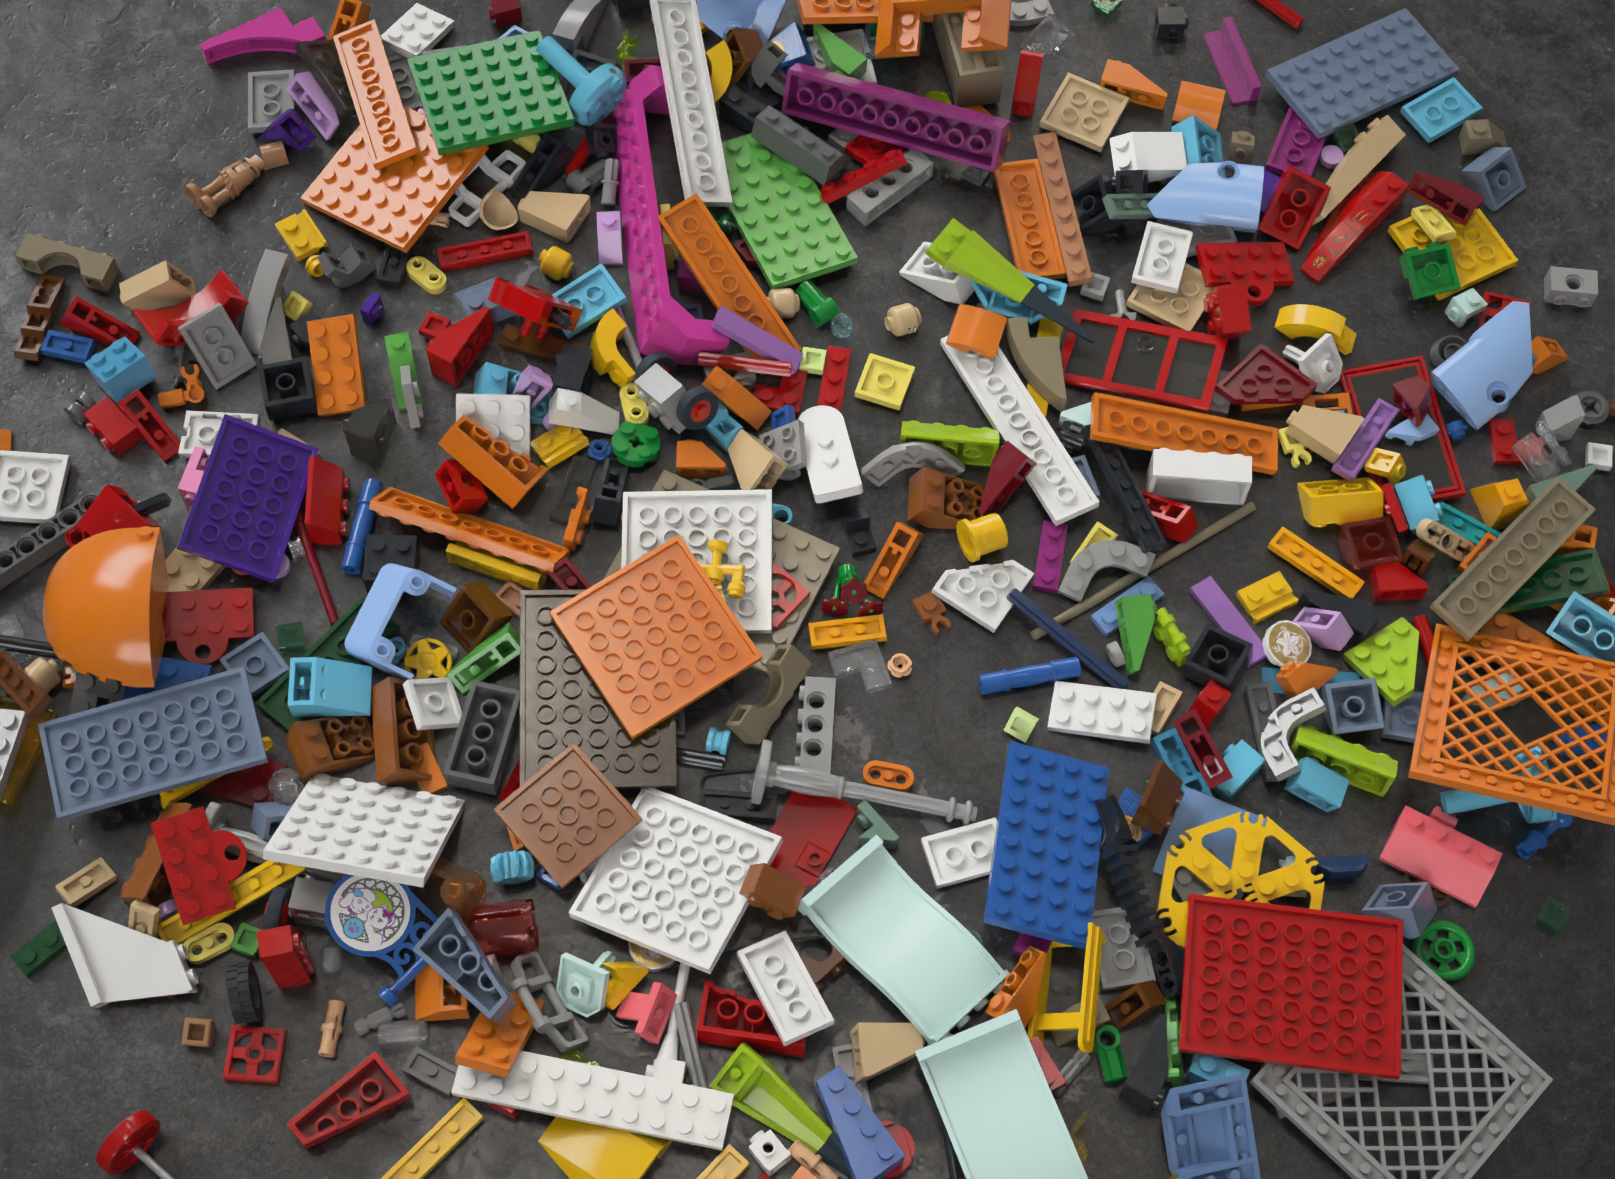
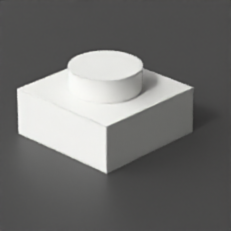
[1585,442,1613,471]

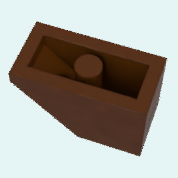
[1400,538,1438,578]
[1105,980,1167,1031]

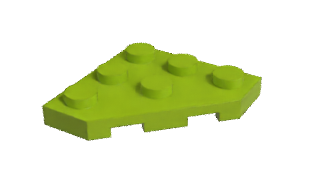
[1344,617,1419,707]

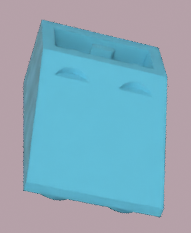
[473,362,552,424]
[288,657,372,717]

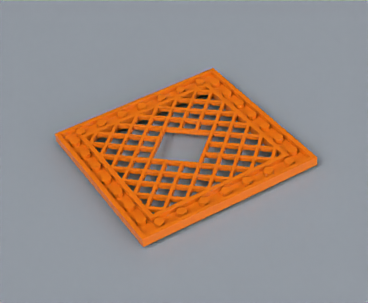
[1408,623,1615,826]

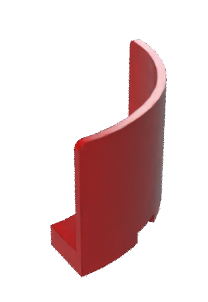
[133,271,249,346]

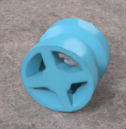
[705,726,732,756]

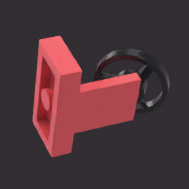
[607,982,678,1044]

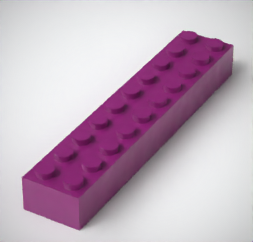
[781,63,1011,172]

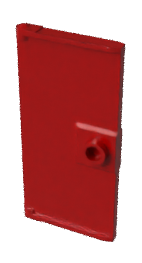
[749,791,857,926]

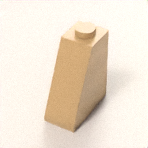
[517,191,591,243]
[119,260,197,310]
[1285,405,1364,464]
[727,429,788,490]
[850,1023,925,1084]

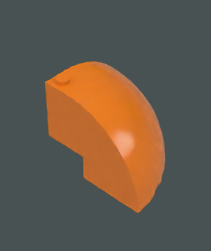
[43,526,169,688]

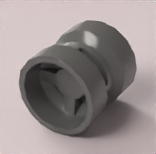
[64,391,97,425]

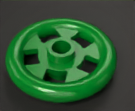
[1412,920,1475,982]

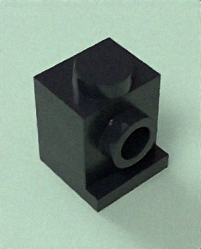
[586,123,616,160]
[1112,170,1148,194]

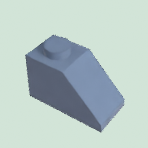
[250,802,292,841]

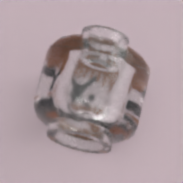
[268,768,304,806]

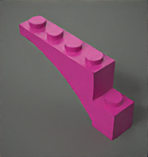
[199,7,326,64]

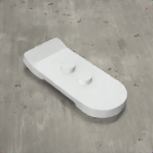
[798,406,863,503]

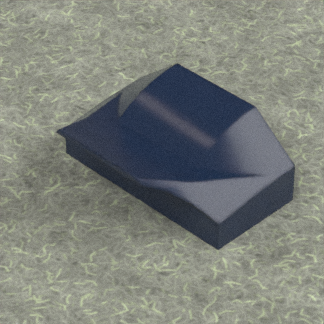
[1311,854,1369,885]

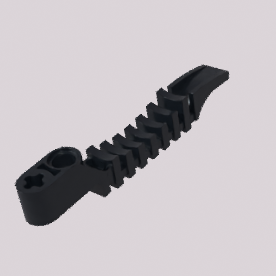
[1095,795,1184,997]

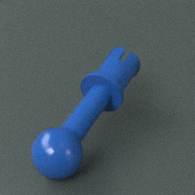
[1516,812,1573,860]

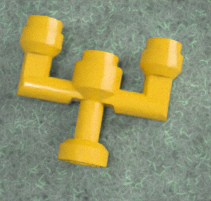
[700,540,746,599]

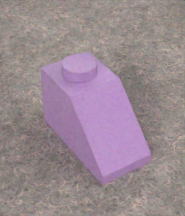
[597,211,623,267]
[512,365,553,409]
[1292,607,1354,651]

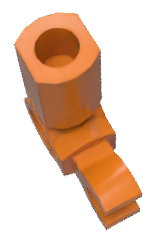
[158,364,206,409]

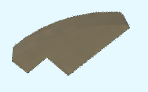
[1006,317,1067,411]

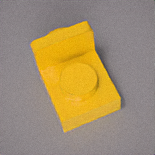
[1364,448,1407,485]

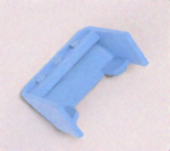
[344,563,457,680]

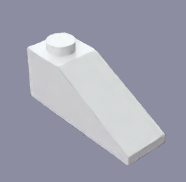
[548,388,619,435]

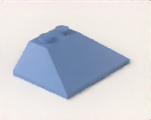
[1161,1073,1261,1179]

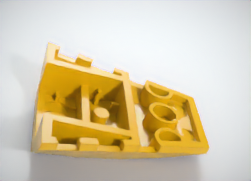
[538,1117,673,1179]

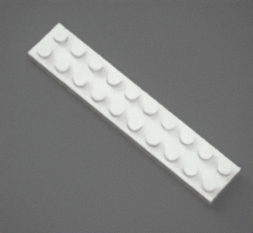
[650,0,732,207]
[940,336,1099,526]
[451,1051,734,1151]

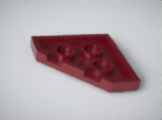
[1215,343,1318,405]

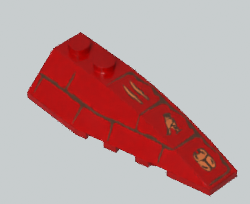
[1300,172,1409,284]

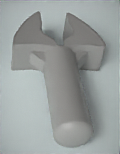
[1111,289,1136,320]

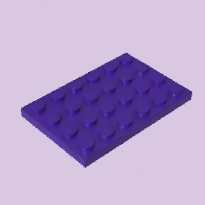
[176,414,319,583]

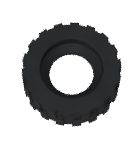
[226,961,262,1024]

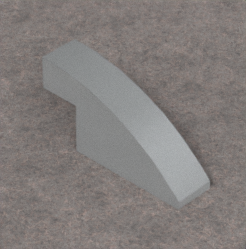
[553,0,608,51]
[241,249,291,356]

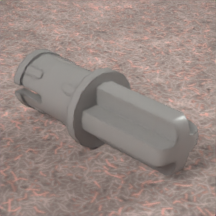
[601,158,620,206]

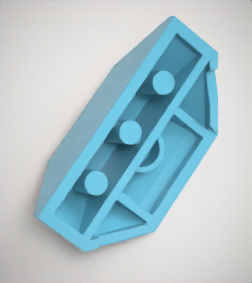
[970,271,1068,325]

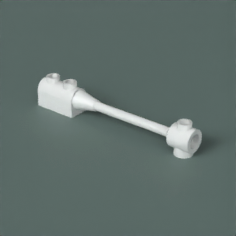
[645,962,690,1084]

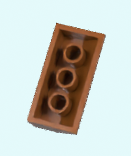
[371,676,436,787]
[121,803,194,907]

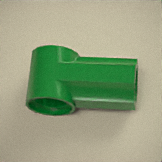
[795,280,840,327]
[1094,1025,1128,1083]

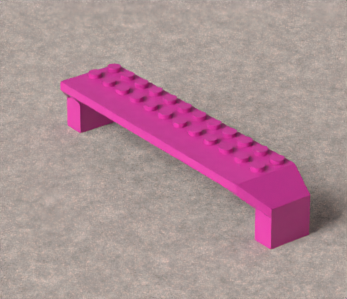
[609,65,730,366]

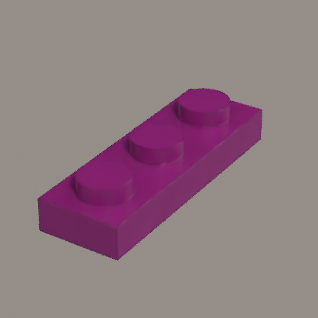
[1032,520,1068,594]

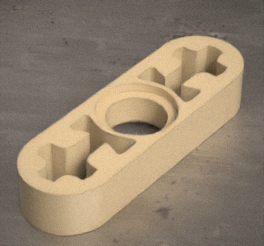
[1416,518,1475,562]

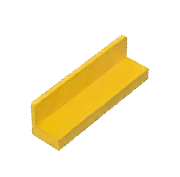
[446,540,548,590]

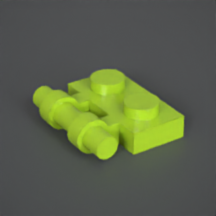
[1153,607,1191,668]

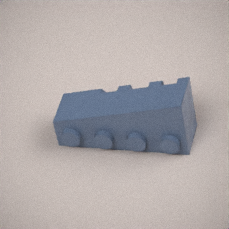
[412,907,517,1024]

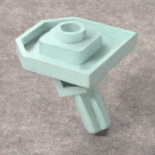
[556,951,616,1017]

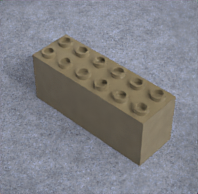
[931,12,1005,107]

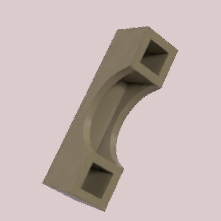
[15,233,119,293]
[725,645,812,744]

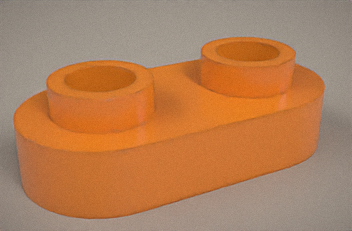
[862,760,914,792]

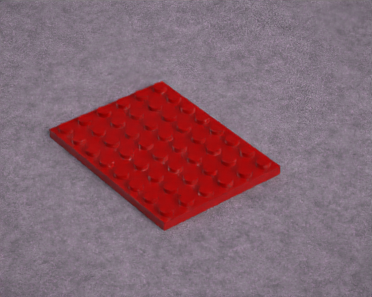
[1178,894,1403,1080]

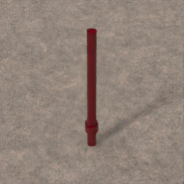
[293,508,339,627]

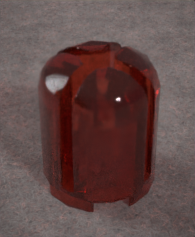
[468,899,539,957]

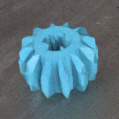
[490,850,535,885]

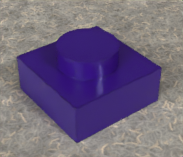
[360,292,384,326]

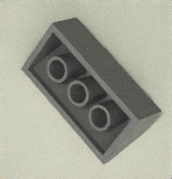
[751,106,851,185]

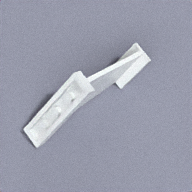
[52,903,199,1008]

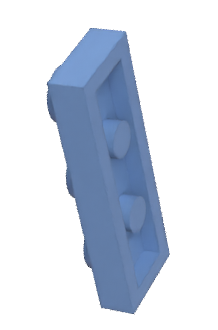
[1090,576,1165,637]

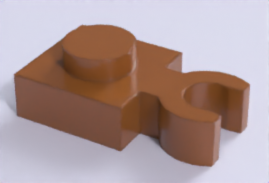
[912,591,951,636]

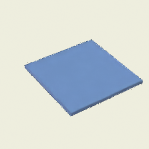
[1152,787,1266,900]

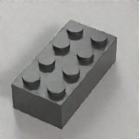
[443,680,520,796]

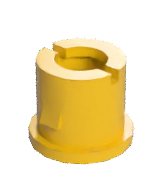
[956,513,1008,562]

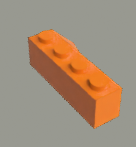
[438,415,548,509]

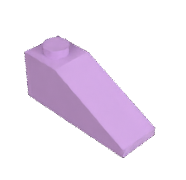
[286,70,340,140]

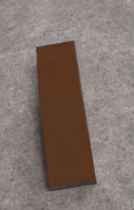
[13,275,66,361]

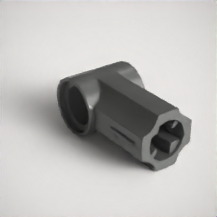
[565,158,606,196]

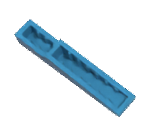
[1150,728,1213,799]

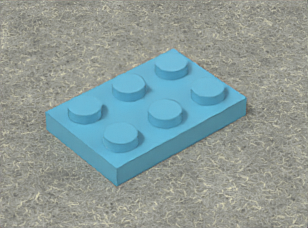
[1400,77,1483,143]
[552,263,627,339]

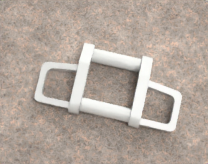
[449,150,526,227]

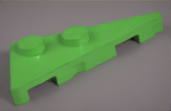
[1165,996,1185,1088]

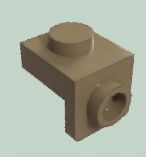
[1227,131,1255,165]

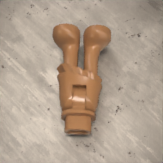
[184,154,267,217]

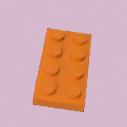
[307,314,367,417]
[455,992,545,1078]

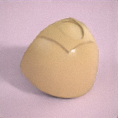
[479,189,519,230]

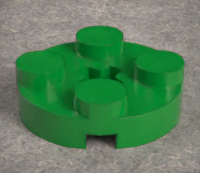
[611,422,660,467]

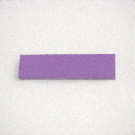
[711,306,803,374]
[1331,398,1400,483]
[1190,576,1267,668]

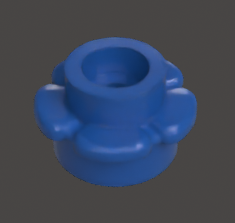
[1445,420,1468,441]
[587,439,612,462]

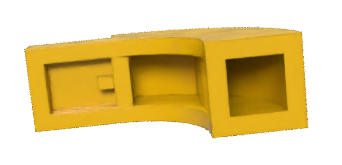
[705,40,732,104]
[1274,304,1357,355]
[590,309,635,388]

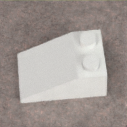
[1110,132,1188,186]
[899,241,974,305]

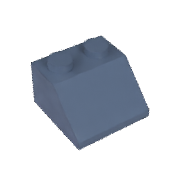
[1461,147,1526,211]
[454,277,516,324]
[1319,678,1385,735]
[1362,882,1438,939]

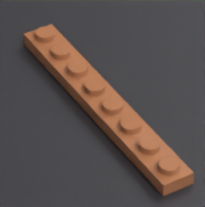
[1033,132,1092,287]

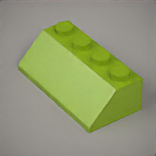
[900,420,999,467]
[1290,724,1398,797]

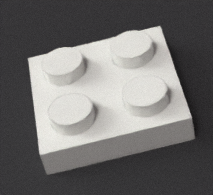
[403,677,462,730]

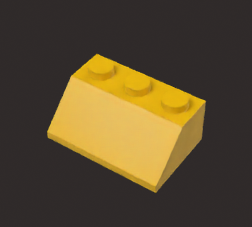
[1298,477,1384,528]

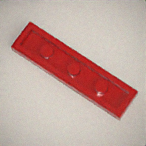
[437,231,533,272]

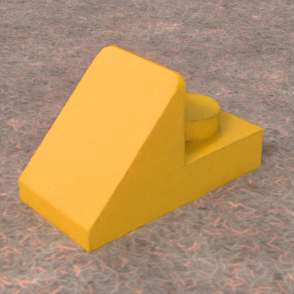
[601,961,649,1010]

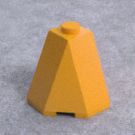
[1470,478,1530,530]

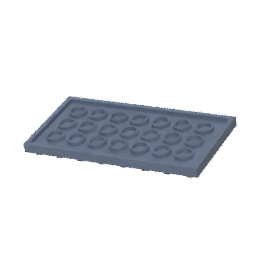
[1265,8,1460,139]
[38,666,268,821]

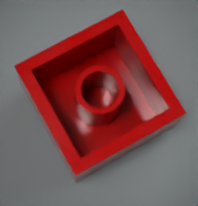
[1204,283,1252,339]

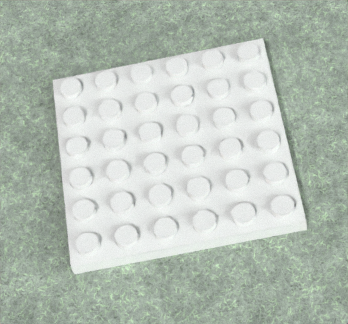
[621,489,772,634]
[263,774,465,887]
[568,788,783,974]

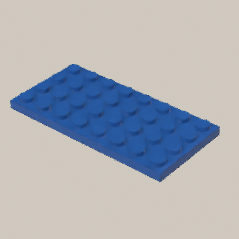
[983,741,1109,949]

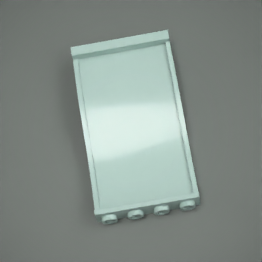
[798,834,1010,1046]
[915,1009,1088,1179]

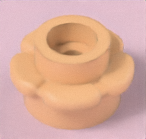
[887,653,912,678]

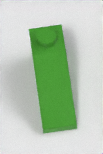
[813,24,867,79]
[384,332,423,411]
[1115,594,1156,675]
[447,622,520,694]

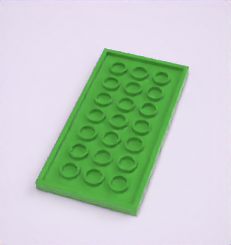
[722,133,858,289]

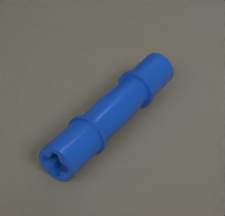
[341,478,384,575]
[978,656,1081,695]

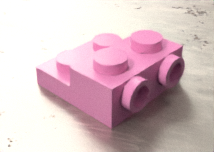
[178,446,209,512]

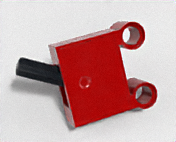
[487,277,582,340]
[65,484,171,548]

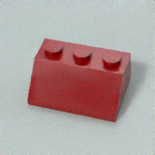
[305,456,350,545]

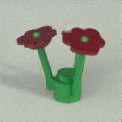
[821,564,884,617]

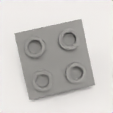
[759,420,807,480]

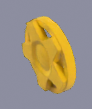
[404,638,453,679]

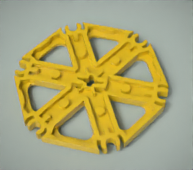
[1157,811,1325,947]

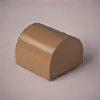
[259,140,289,170]
[181,1017,215,1047]

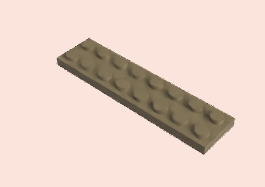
[1430,477,1596,642]

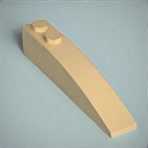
[1312,115,1406,226]

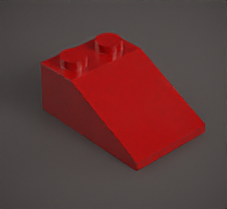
[1257,166,1331,250]
[426,307,494,387]

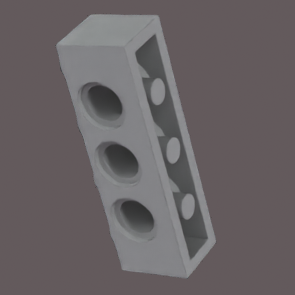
[846,149,934,226]
[795,676,836,773]

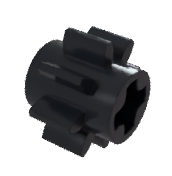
[1058,423,1086,455]

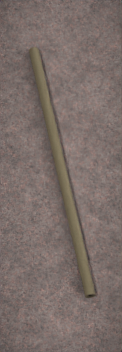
[1030,502,1256,640]

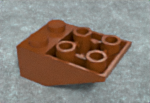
[907,466,985,529]
[285,716,375,782]

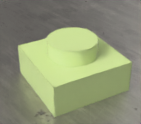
[799,347,827,375]
[1004,707,1039,743]

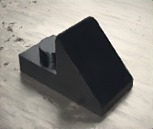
[839,507,876,557]

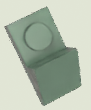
[856,800,899,849]

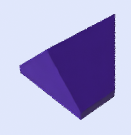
[259,108,317,151]

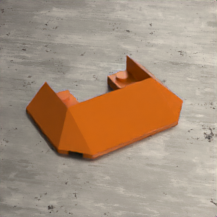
[875,0,1012,58]

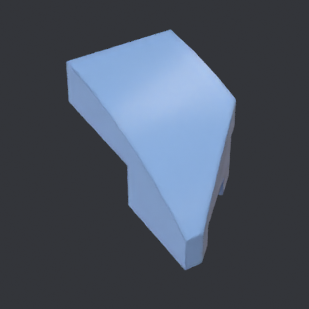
[1385,414,1439,446]

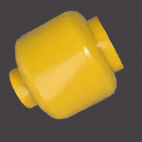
[538,246,575,281]

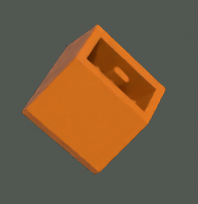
[415,964,470,1022]

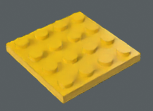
[1388,209,1518,301]

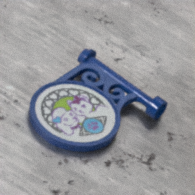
[325,874,439,1008]

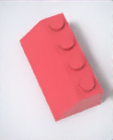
[1378,805,1503,908]

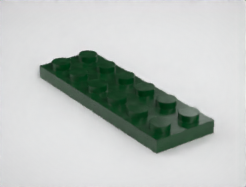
[1446,548,1610,615]
[256,596,400,732]

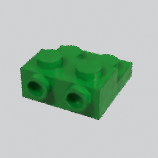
[1399,241,1461,300]

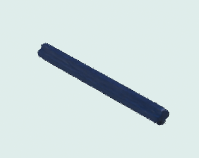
[1006,588,1129,689]

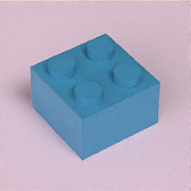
[84,337,158,404]

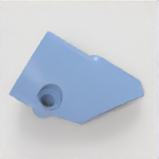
[696,0,787,46]
[1147,161,1264,233]
[1431,301,1533,430]

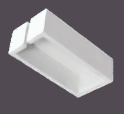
[1146,448,1252,505]

